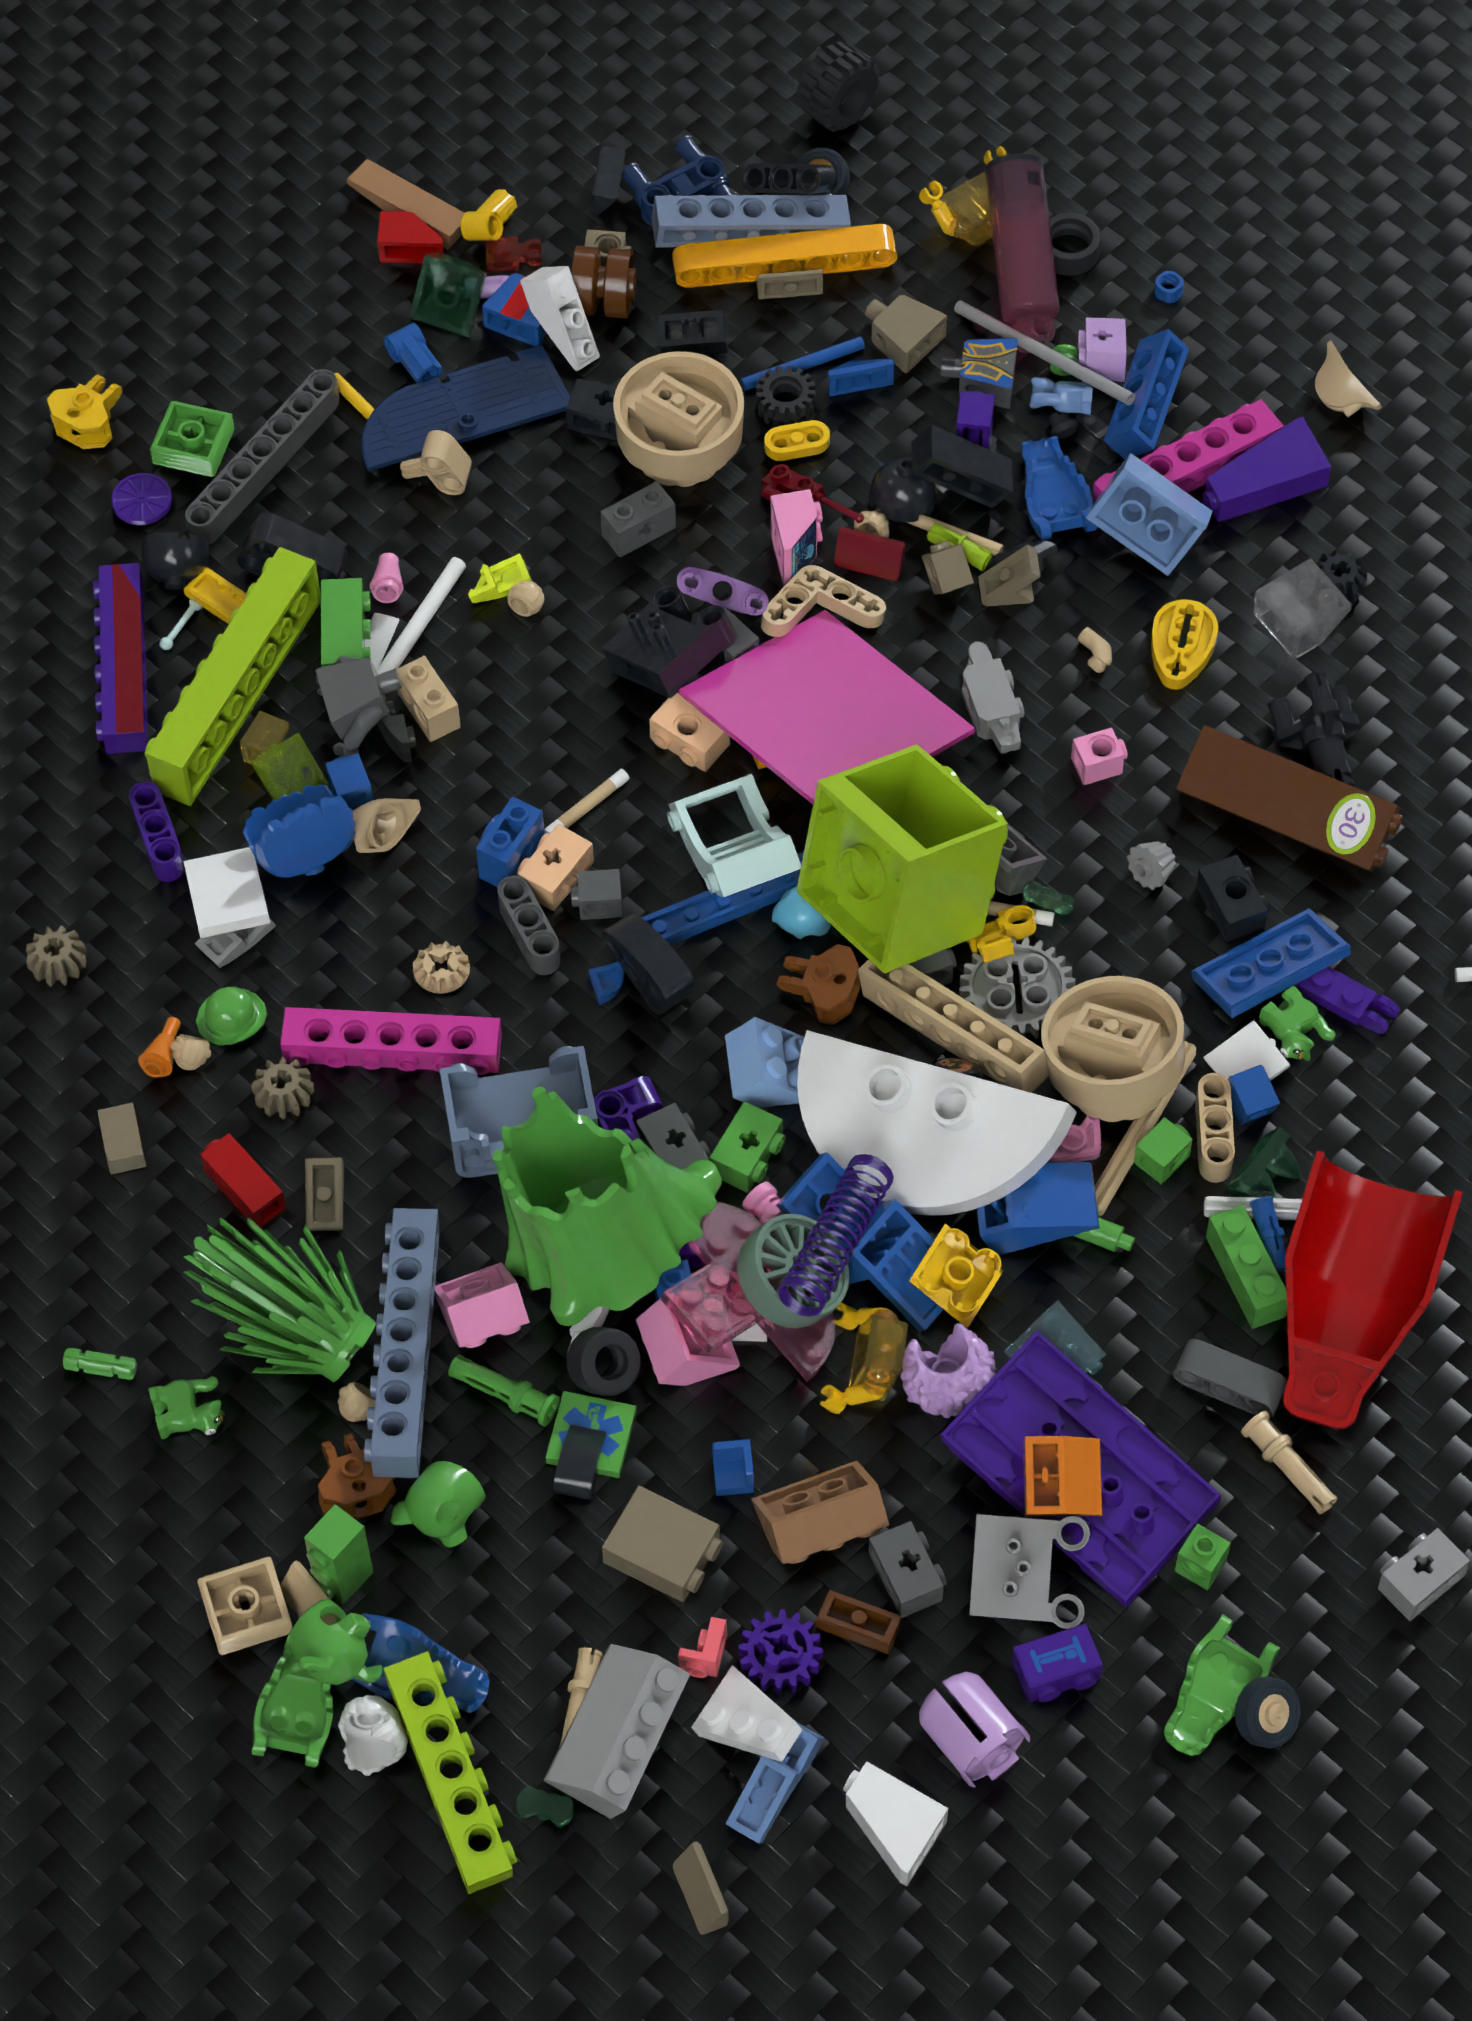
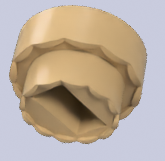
[613,352,744,487]
[1041,976,1185,1122]

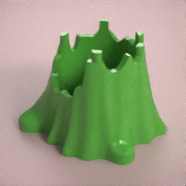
[492,1086,722,1326]

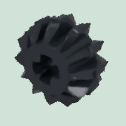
[1310,549,1368,608]

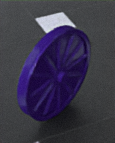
[112,473,172,525]

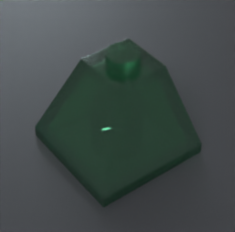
[409,252,487,337]

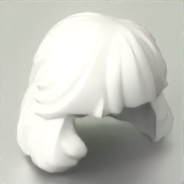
[338,1695,408,1776]

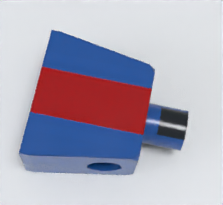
[482,269,546,347]

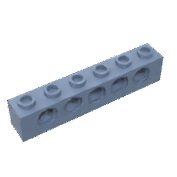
[651,194,851,247]

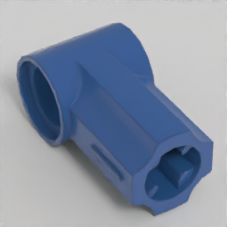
[384,323,442,383]

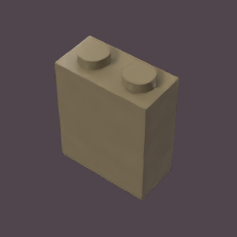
[602,1486,723,1603]

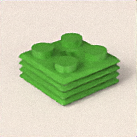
[150,401,235,477]

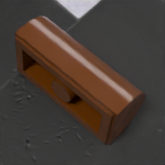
[815,1590,902,1654]

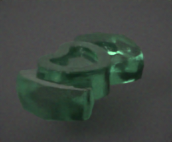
[1023,881,1074,915]
[516,1786,574,1828]

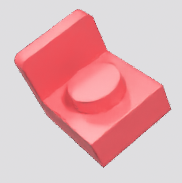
[678,1617,728,1678]

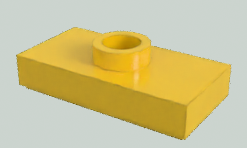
[184,567,246,624]

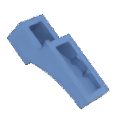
[726,1721,825,1844]

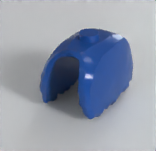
[243,784,356,878]

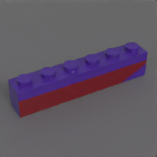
[93,563,148,754]

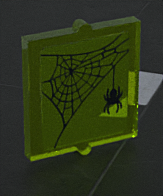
[250,732,329,800]

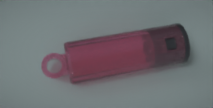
[985,153,1060,353]

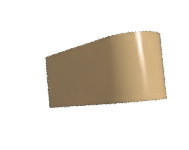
[1195,1073,1235,1183]

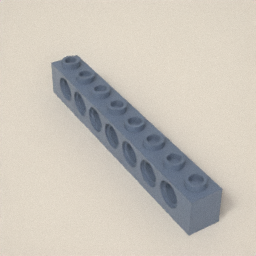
[364,1208,440,1478]

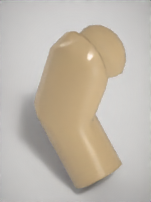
[1078,627,1112,673]

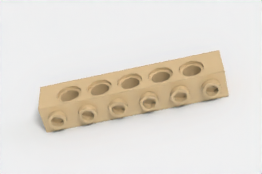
[858,959,1049,1093]

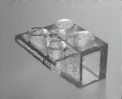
[1253,558,1352,660]

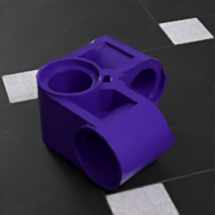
[594,1076,664,1141]

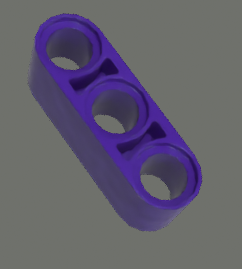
[129,781,184,882]

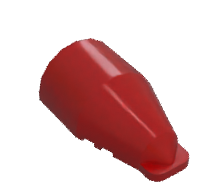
[1283,1151,1463,1430]

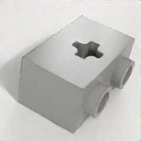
[1378,1528,1470,1621]

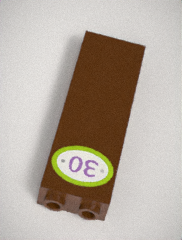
[1176,725,1403,873]

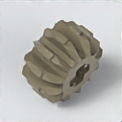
[26,925,87,987]
[252,1056,314,1120]

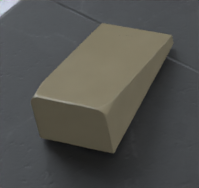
[97,1103,146,1175]
[305,1158,344,1231]

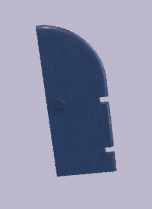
[361,345,570,471]

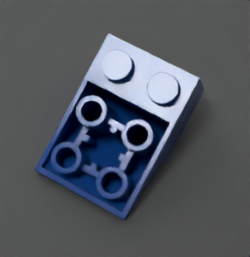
[977,1162,1100,1255]

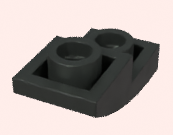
[377,701,416,762]

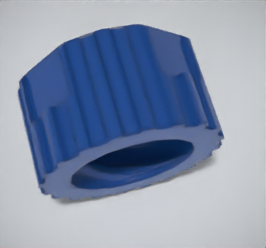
[1154,271,1184,303]

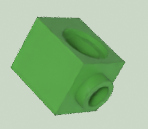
[1134,1117,1192,1185]
[1175,1523,1231,1591]

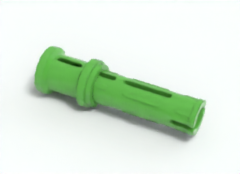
[448,1354,560,1427]

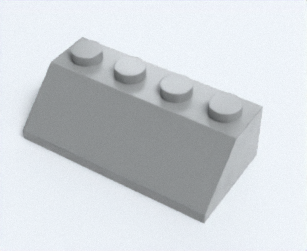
[544,1644,690,1819]

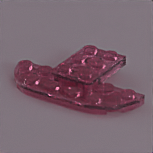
[661,1202,835,1381]

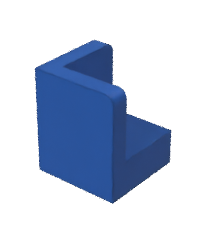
[1227,1065,1280,1125]
[712,1439,754,1496]

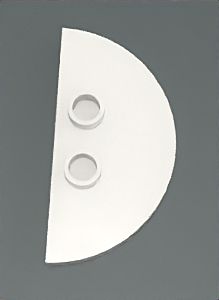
[797,1030,1077,1216]

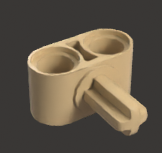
[400,430,472,495]

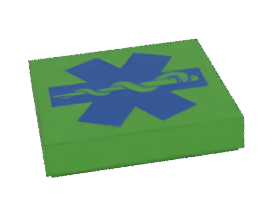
[546,1391,637,1478]

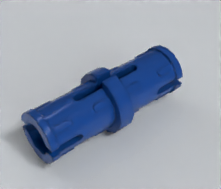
[1249,1196,1286,1272]

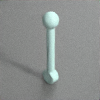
[160,599,203,650]

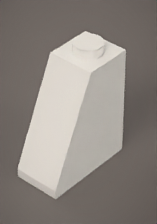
[843,1761,948,1886]

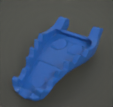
[1022,436,1097,540]
[351,1613,490,1713]

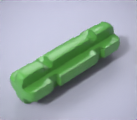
[63,1348,137,1380]

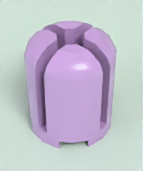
[919,1672,1030,1788]

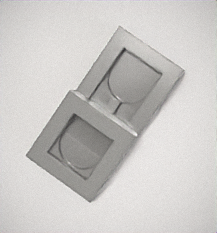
[195,918,276,968]

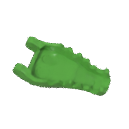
[1164,1614,1280,1756]
[252,1628,333,1768]

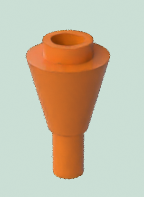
[138,1017,181,1078]

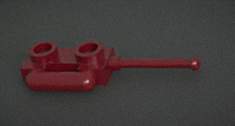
[761,464,864,523]

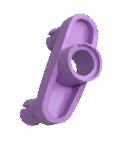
[676,567,769,616]

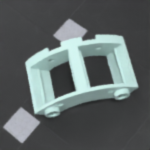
[667,774,801,897]

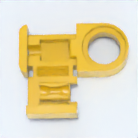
[967,905,1037,963]

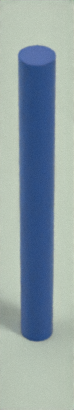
[740,336,865,391]

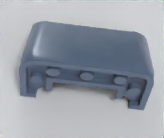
[440,1046,598,1178]

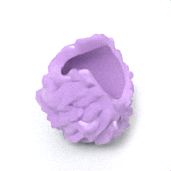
[901,1324,996,1418]

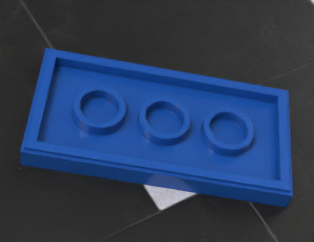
[1191,908,1351,1018]

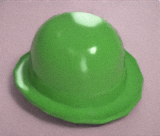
[196,987,267,1045]

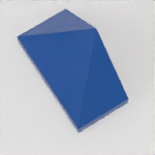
[828,359,894,397]

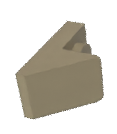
[978,545,1040,606]

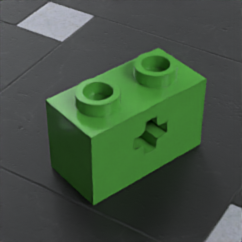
[709,1101,786,1193]

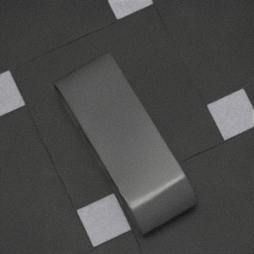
[497,876,560,975]
[1173,1339,1287,1418]

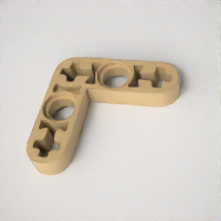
[761,565,886,637]

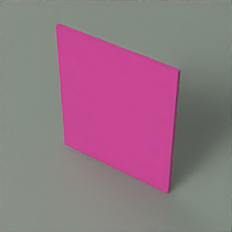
[679,610,975,804]

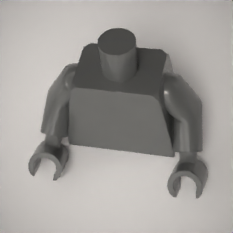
[316,656,403,756]

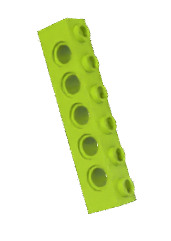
[384,1651,517,1894]

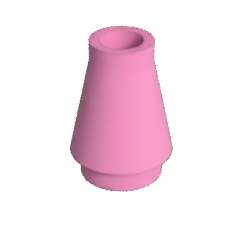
[370,553,403,603]

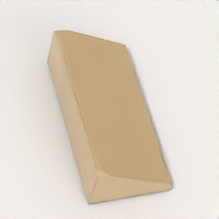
[280,1560,336,1626]

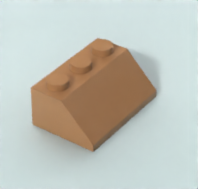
[752,1460,889,1564]

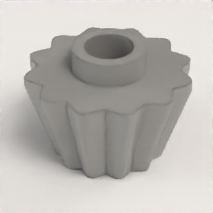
[1127,841,1176,890]

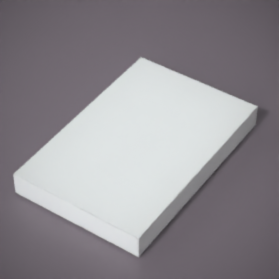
[183,847,270,938]

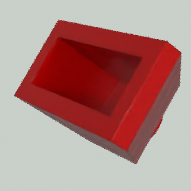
[377,211,444,264]

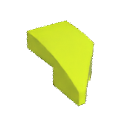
[468,553,532,603]

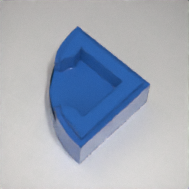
[588,962,624,1005]

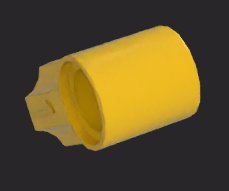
[461,189,518,241]

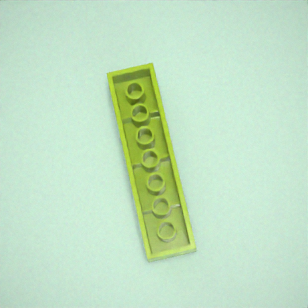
[145,547,321,806]

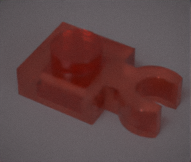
[486,236,542,271]

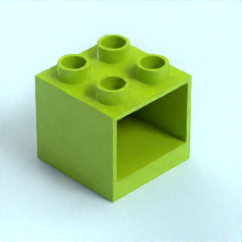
[796,744,1008,974]

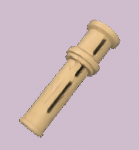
[1241,1411,1338,1514]

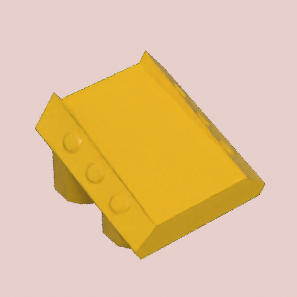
[909,1223,1003,1328]

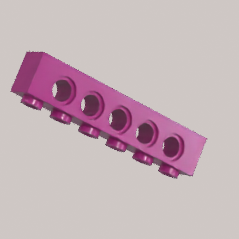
[1092,399,1284,504]
[280,1007,502,1075]

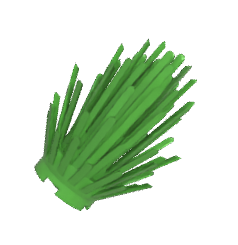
[183,1218,376,1382]

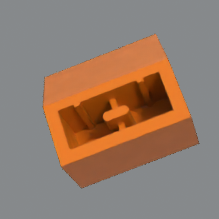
[1023,1436,1102,1517]

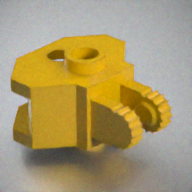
[47,375,122,449]

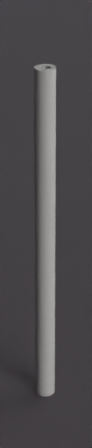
[954,300,1135,405]

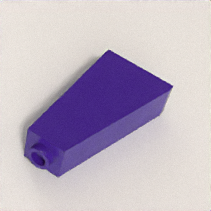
[1202,417,1331,522]

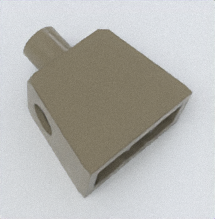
[865,295,947,373]

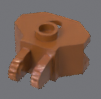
[776,944,861,1025]
[318,1433,396,1520]

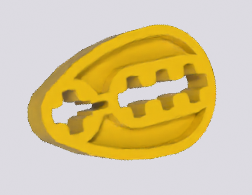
[1151,599,1218,690]

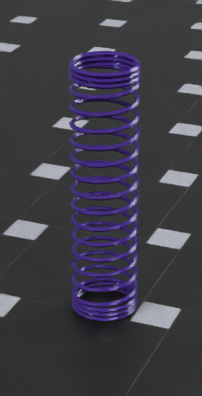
[778,1154,894,1317]

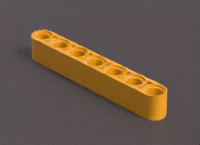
[672,224,898,288]

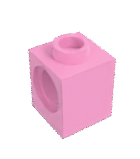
[1071,727,1127,785]

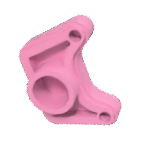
[1047,1115,1101,1163]

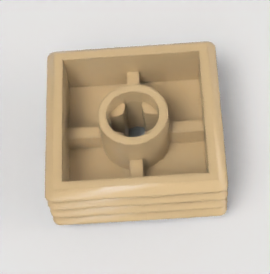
[197,1557,293,1655]

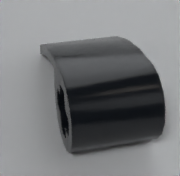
[553,1425,607,1500]

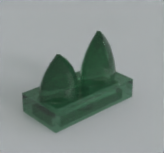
[1225,1126,1301,1198]

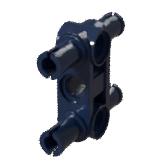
[621,135,735,226]

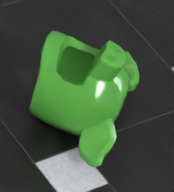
[390,1461,486,1548]
[289,1599,382,1685]

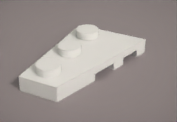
[691,1665,802,1762]

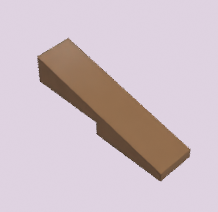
[347,159,464,250]

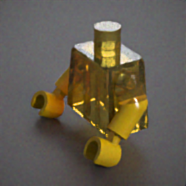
[919,146,1013,247]
[820,1303,908,1414]

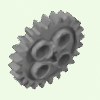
[959,937,1075,1040]

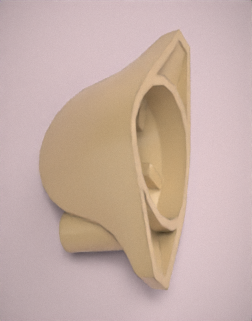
[1315,340,1382,417]
[352,798,421,853]

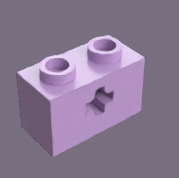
[1078,318,1126,382]

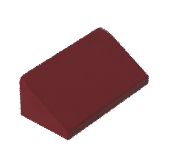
[834,527,905,581]

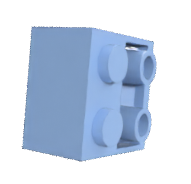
[725,1017,805,1108]

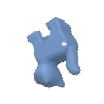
[1029,377,1093,415]

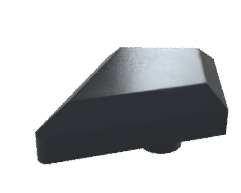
[990,540,1058,571]

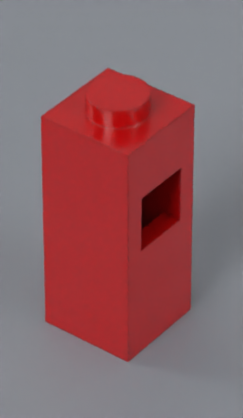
[200,1133,286,1228]

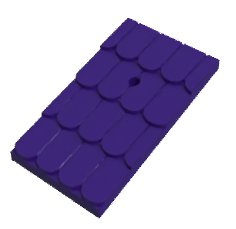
[940,1330,1221,1608]

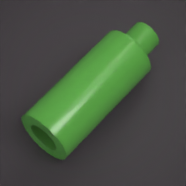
[1072,1217,1135,1252]

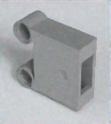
[969,1514,1090,1629]

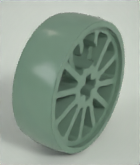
[737,1214,849,1328]

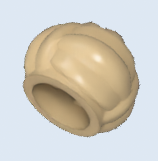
[854,510,889,538]
[507,581,544,617]
[170,1034,211,1070]
[338,1382,376,1422]

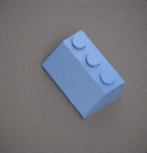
[1086,453,1213,576]

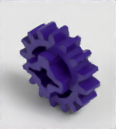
[738,1609,823,1695]

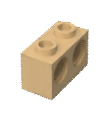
[396,655,460,742]

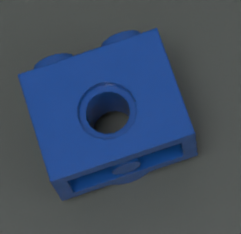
[476,796,545,887]

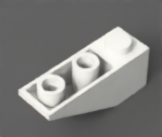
[520,266,600,371]

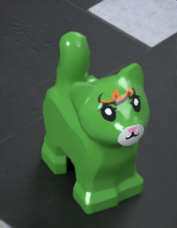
[1259,986,1336,1061]
[148,1376,225,1439]

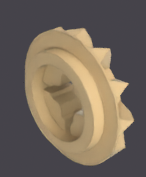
[413,941,470,994]

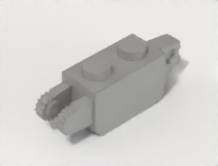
[961,641,1024,753]

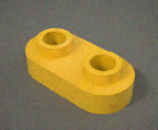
[764,420,830,461]

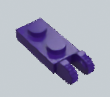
[1296,966,1400,1034]

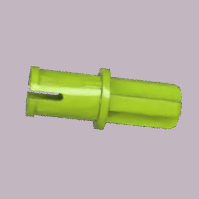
[927,523,993,571]

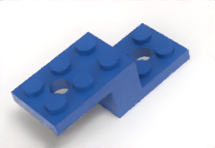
[776,1152,943,1332]

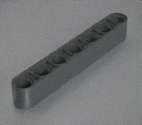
[185,369,340,545]

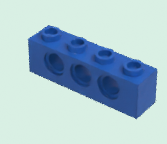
[1104,329,1189,459]

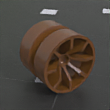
[571,245,637,319]

